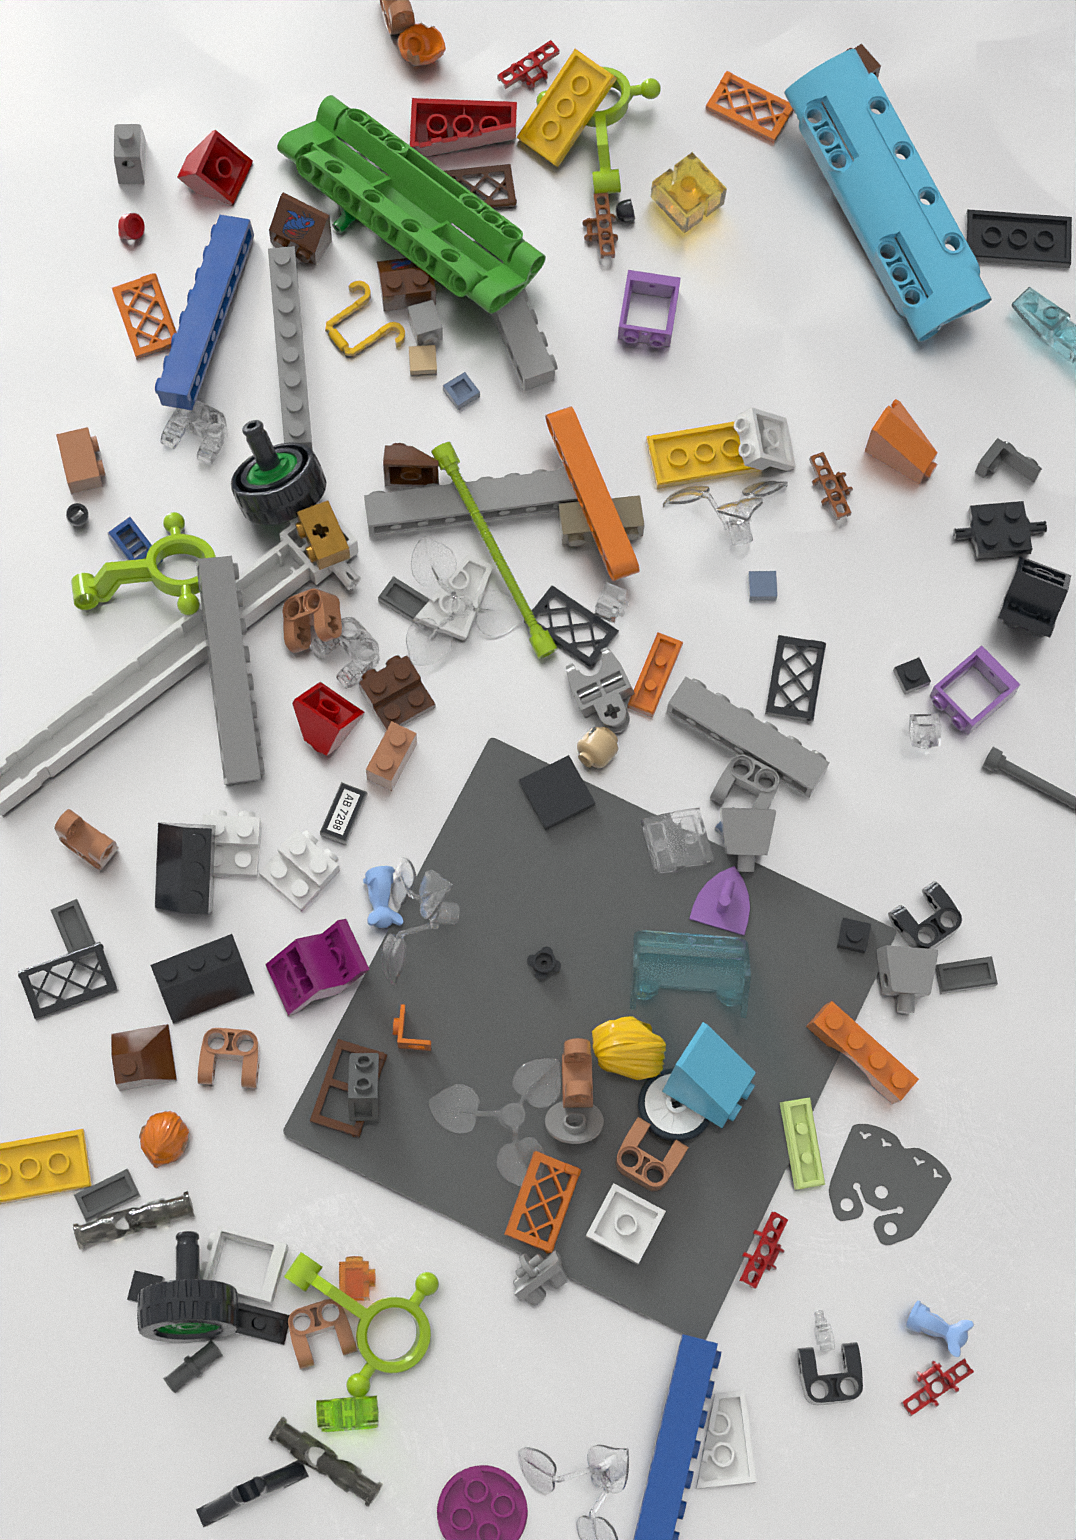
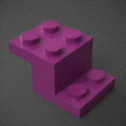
[265,919,370,1015]

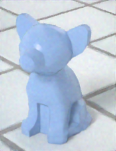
[363,866,403,929]
[906,1300,974,1357]

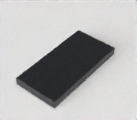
[965,209,1072,268]

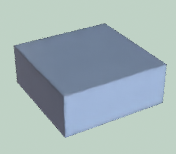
[443,372,480,410]
[748,571,777,601]

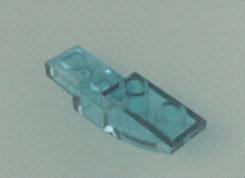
[1012,287,1076,364]

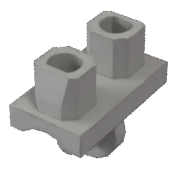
[513,1251,568,1306]

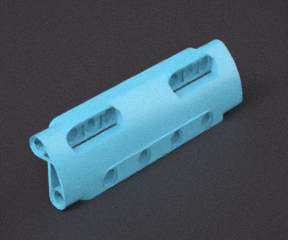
[784,49,992,342]

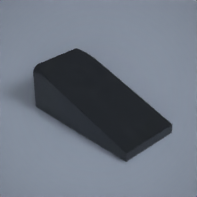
[233,1302,289,1345]

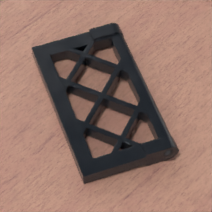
[524,585,619,668]
[765,635,826,722]
[18,942,117,1019]

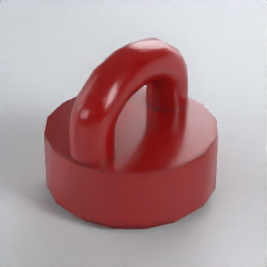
[118,213,145,240]

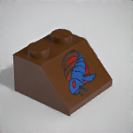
[269,192,332,266]
[377,258,436,311]

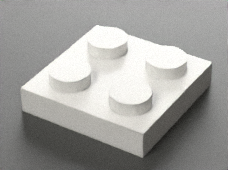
[586,1183,666,1265]

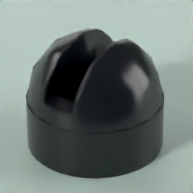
[615,199,635,221]
[66,503,88,526]

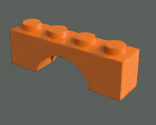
[806,1001,919,1104]

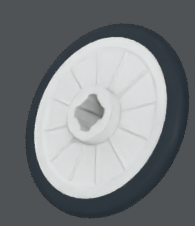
[638,1068,710,1141]

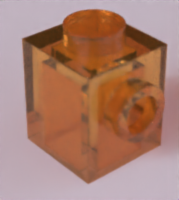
[339,1256,376,1301]

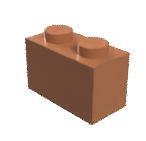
[56,427,106,494]
[366,721,417,791]

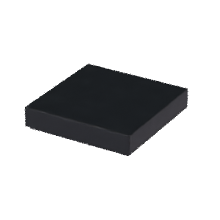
[519,755,595,830]

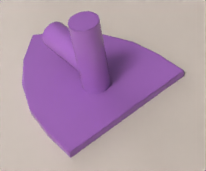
[689,866,750,936]

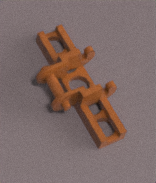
[582,193,618,259]
[809,452,853,520]

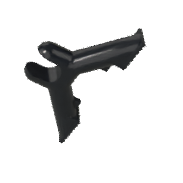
[196,1458,309,1527]

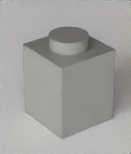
[407,300,443,346]

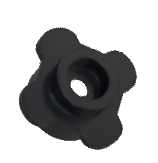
[527,947,561,980]

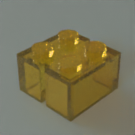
[650,152,727,234]

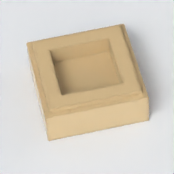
[409,345,437,375]

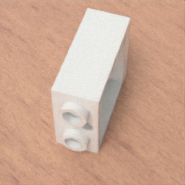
[200,1225,289,1305]

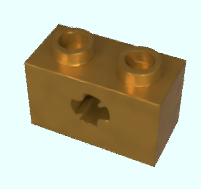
[295,500,350,570]

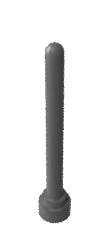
[983,747,1076,809]

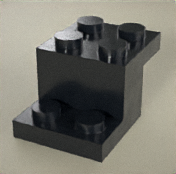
[998,556,1071,638]

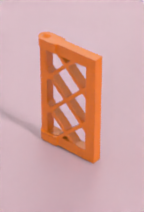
[705,71,793,143]
[112,273,177,359]
[504,1151,581,1253]

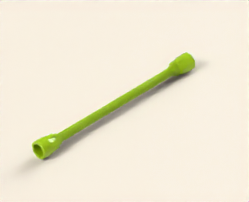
[431,442,558,659]

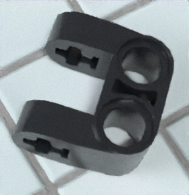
[888,881,962,949]
[797,1342,863,1406]

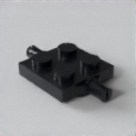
[953,501,1047,559]

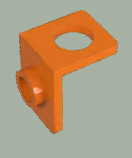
[393,1004,431,1051]

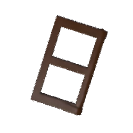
[310,1039,388,1138]

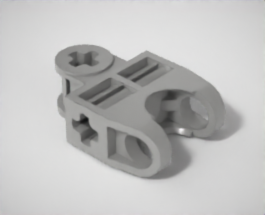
[566,647,635,733]

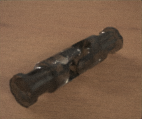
[73,1191,195,1250]
[268,1417,383,1507]

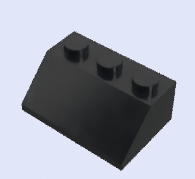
[155,822,216,914]
[150,934,255,1025]

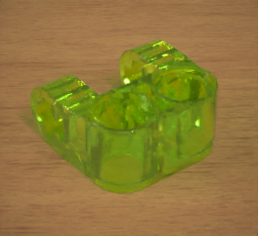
[316,1395,379,1432]

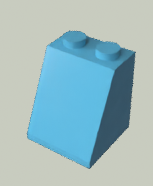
[662,1022,756,1128]

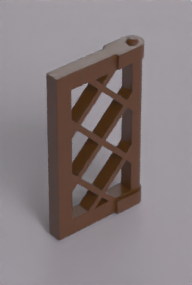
[444,164,517,208]

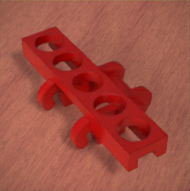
[497,40,560,89]
[739,1212,788,1289]
[901,1358,974,1416]

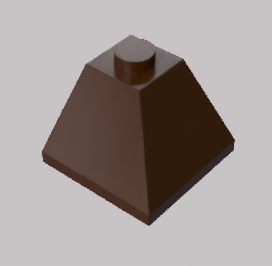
[383,443,439,487]
[111,1024,177,1091]

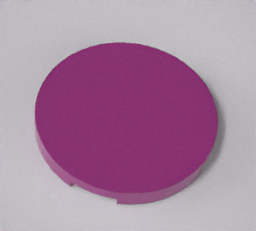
[437,1465,528,1540]

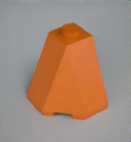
[865,399,938,484]

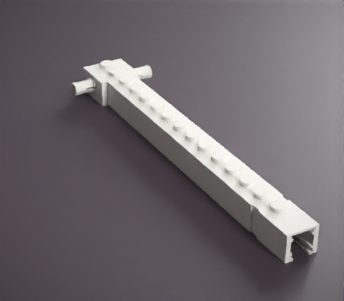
[0,501,361,816]

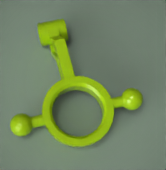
[536,67,661,194]
[71,512,216,615]
[284,1252,439,1397]

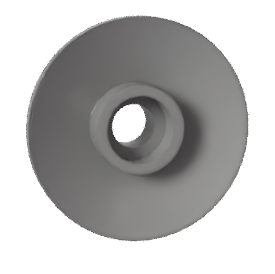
[545,1101,604,1144]

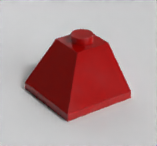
[177,130,253,205]
[292,682,365,756]

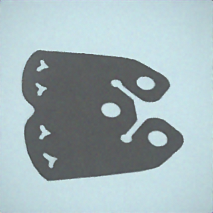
[829,1124,952,1245]

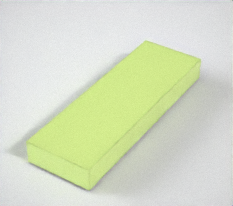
[780,1097,825,1190]

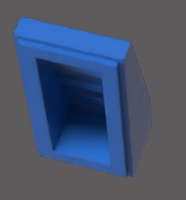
[107,516,163,564]

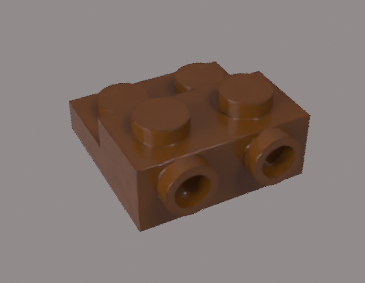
[359,655,436,731]

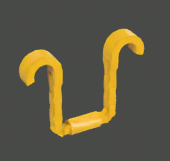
[325,281,405,357]

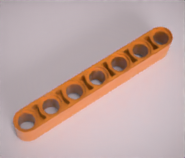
[545,406,640,582]

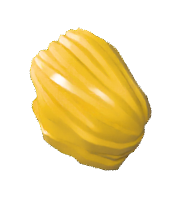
[592,1016,666,1080]

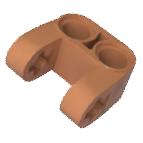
[380,0,415,35]
[282,588,342,653]
[54,809,119,870]
[198,1028,260,1088]
[562,1038,593,1108]
[616,1117,689,1191]
[288,1299,358,1370]

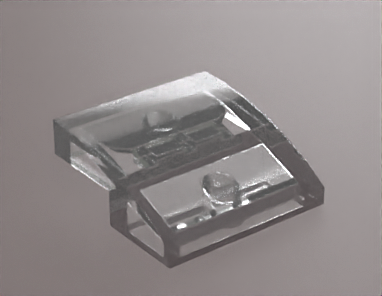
[641,807,714,874]

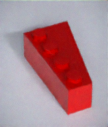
[410,98,517,157]

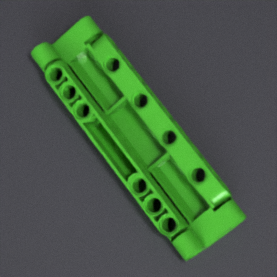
[277,95,546,314]

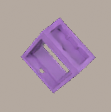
[617,270,681,347]
[930,645,1021,735]

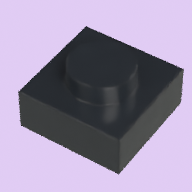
[893,657,931,695]
[837,917,871,954]
[127,1270,164,1303]

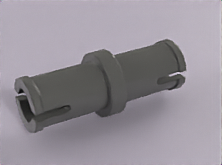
[163,1340,223,1393]

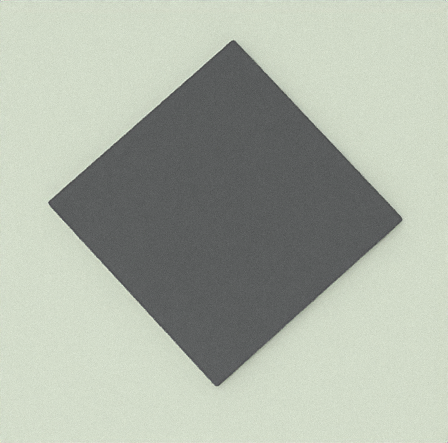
[283,738,896,1340]

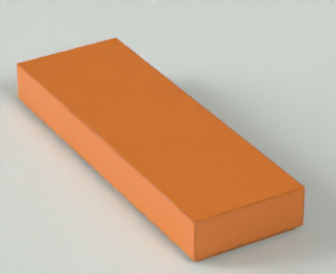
[627,632,683,718]

